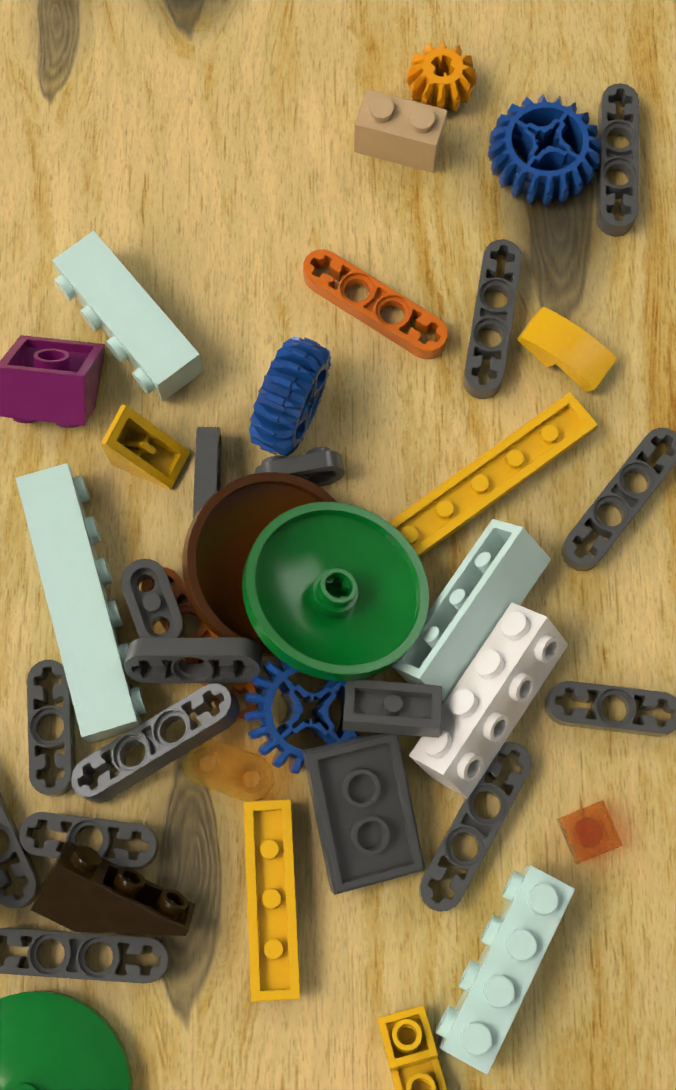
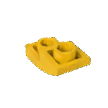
[517,307,617,393]
[377,1005,447,1090]

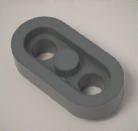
[254,447,345,487]
[121,559,185,638]

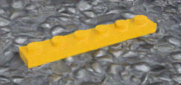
[389,392,598,558]

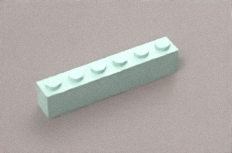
[15,463,147,743]

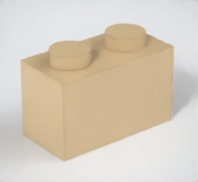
[354,89,447,173]

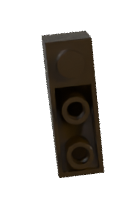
[31,840,195,936]

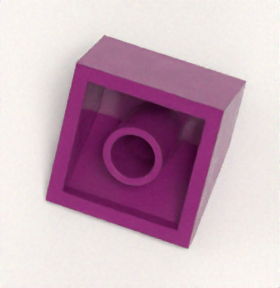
[0,335,105,428]

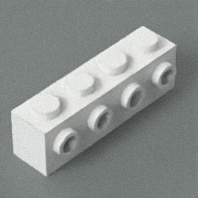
[409,602,568,799]

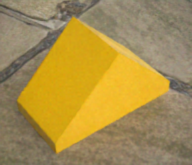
[101,405,191,489]

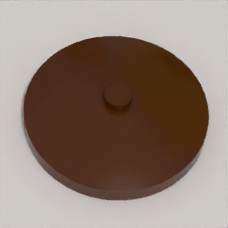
[182,472,337,656]

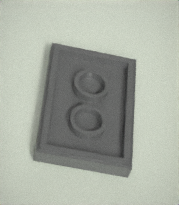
[302,733,425,895]

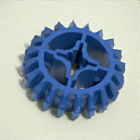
[488,94,601,207]
[249,336,331,457]
[244,659,361,774]

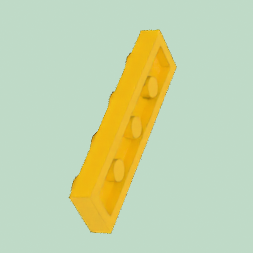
[243,799,301,1002]

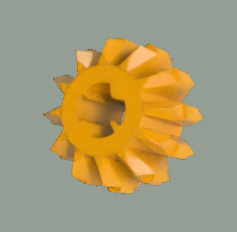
[406,40,477,113]

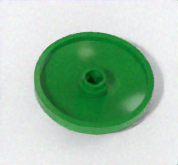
[242,502,429,681]
[0,991,133,1090]

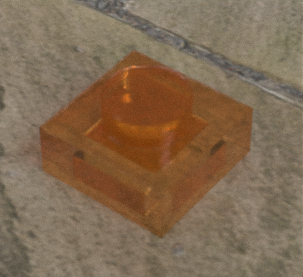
[557,800,623,864]

